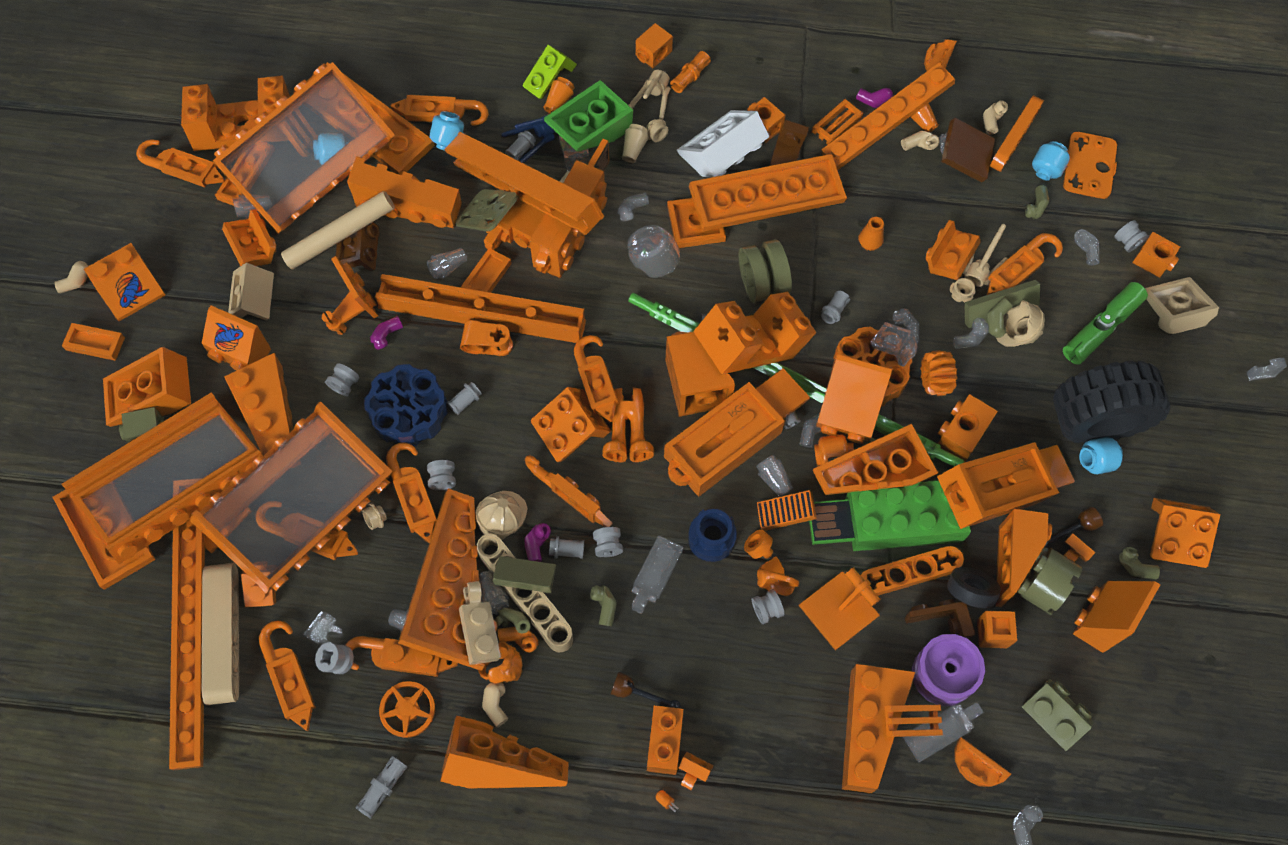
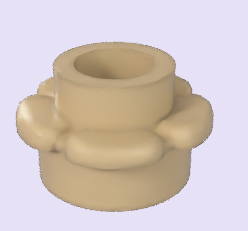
[646,119,668,142]
[950,278,976,303]
[362,503,387,530]

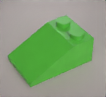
[544,80,633,152]

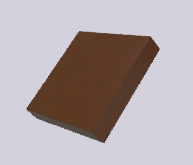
[941,118,995,183]

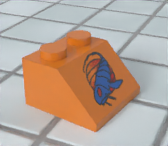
[84,243,165,321]
[202,305,271,371]

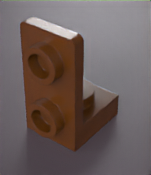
[770,120,809,166]
[905,599,975,640]

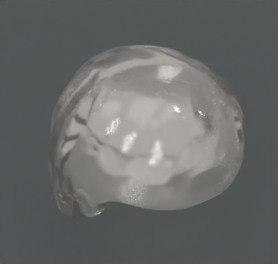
[627,225,680,278]

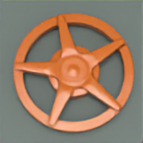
[379,681,435,738]

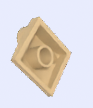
[1145,277,1219,334]

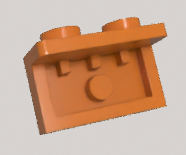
[222,209,276,266]

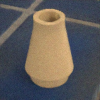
[622,124,649,163]

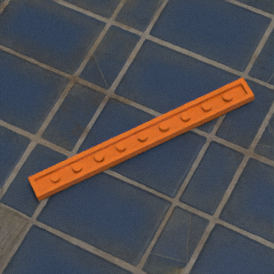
[169,479,205,770]

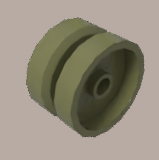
[738,239,792,303]

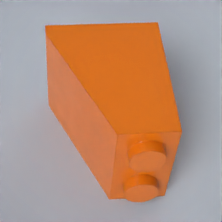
[665,331,735,417]
[816,354,892,444]

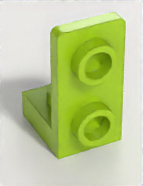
[523,45,577,99]

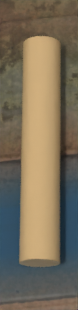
[281,191,395,270]

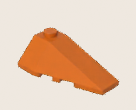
[813,424,938,495]
[440,715,569,789]

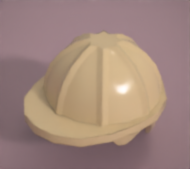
[996,300,1045,347]
[476,491,528,540]

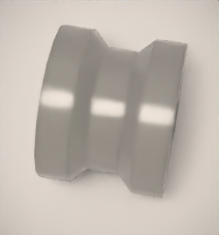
[1114,220,1149,252]
[325,363,360,396]
[427,460,456,490]
[593,527,623,557]
[751,589,784,624]
[315,642,354,674]

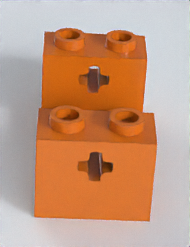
[181,76,292,151]
[693,292,817,374]

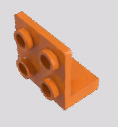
[531,387,611,462]
[1150,498,1221,568]

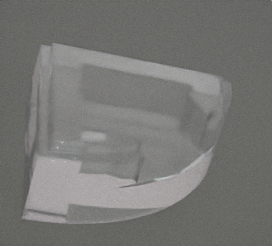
[1247,358,1287,381]

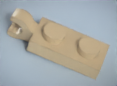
[459,581,501,665]

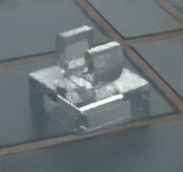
[303,611,342,644]

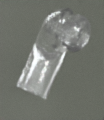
[1074,229,1100,266]

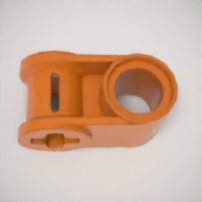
[460,320,513,356]

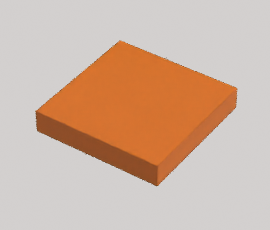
[667,198,726,249]

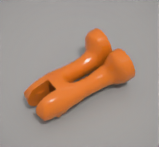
[602,387,654,462]

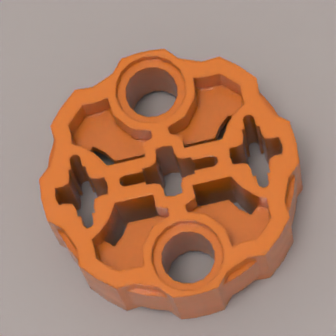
[831,327,913,407]

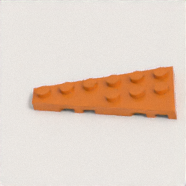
[398,488,485,671]

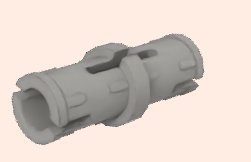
[355,756,407,819]

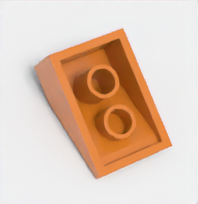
[103,347,191,427]
[996,509,1052,607]
[1072,581,1160,653]

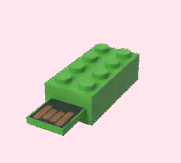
[809,481,971,551]

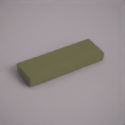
[965,280,1040,328]

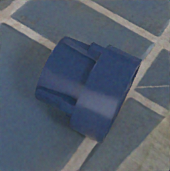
[688,509,737,562]

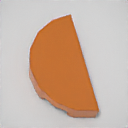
[924,39,957,71]
[954,737,1011,787]

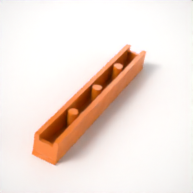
[444,132,604,235]
[375,274,586,343]

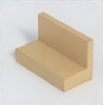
[228,263,274,321]

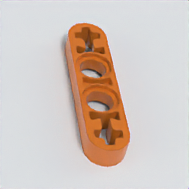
[990,95,1044,172]
[861,546,964,596]

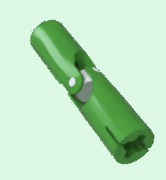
[1063,282,1148,365]

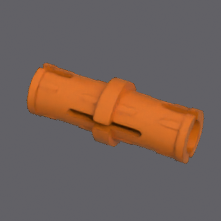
[670,51,711,93]

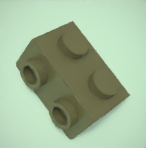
[1022,679,1093,751]

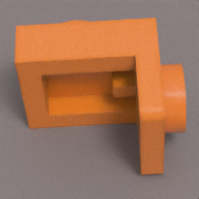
[241,562,276,607]

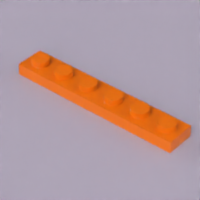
[821,62,955,170]

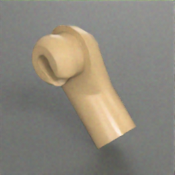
[983,100,1008,135]
[901,131,940,151]
[54,261,88,294]

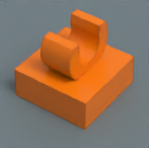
[1063,533,1095,562]
[678,752,714,790]

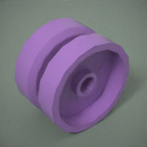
[912,634,985,706]

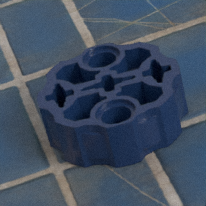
[364,364,448,446]

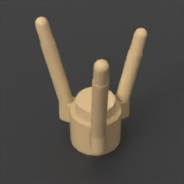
[628,70,671,120]
[963,224,1008,287]

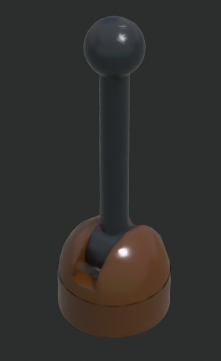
[1045,507,1103,548]
[610,672,681,708]

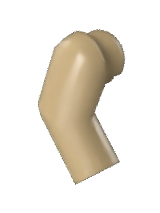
[482,683,508,728]

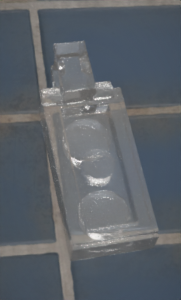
[632,535,684,614]
[903,702,984,763]

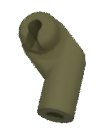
[590,585,617,626]

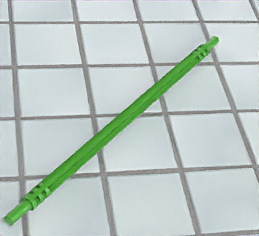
[628,293,965,467]

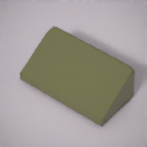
[493,556,556,593]

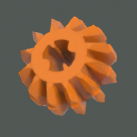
[920,350,958,396]

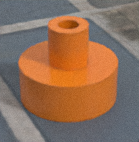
[744,529,773,559]

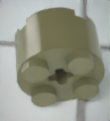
[1017,546,1082,615]

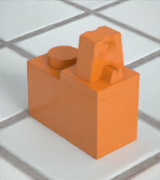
[484,199,545,251]

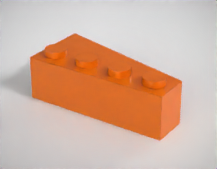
[347,156,462,228]
[224,353,301,470]
[842,664,915,793]

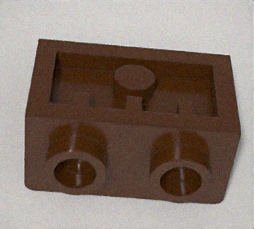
[334,222,379,271]

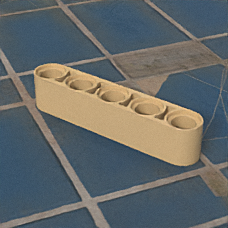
[477,534,573,652]
[202,563,239,705]

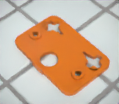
[1063,132,1117,199]

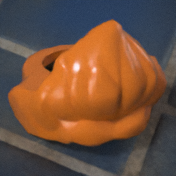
[757,557,799,597]
[478,641,523,684]

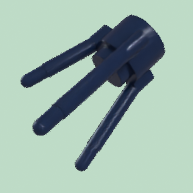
[501,114,556,163]

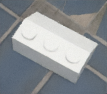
[677,110,769,178]

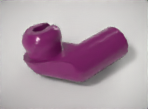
[856,88,893,108]
[370,316,403,350]
[524,523,551,562]

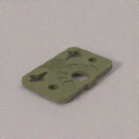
[455,189,519,232]

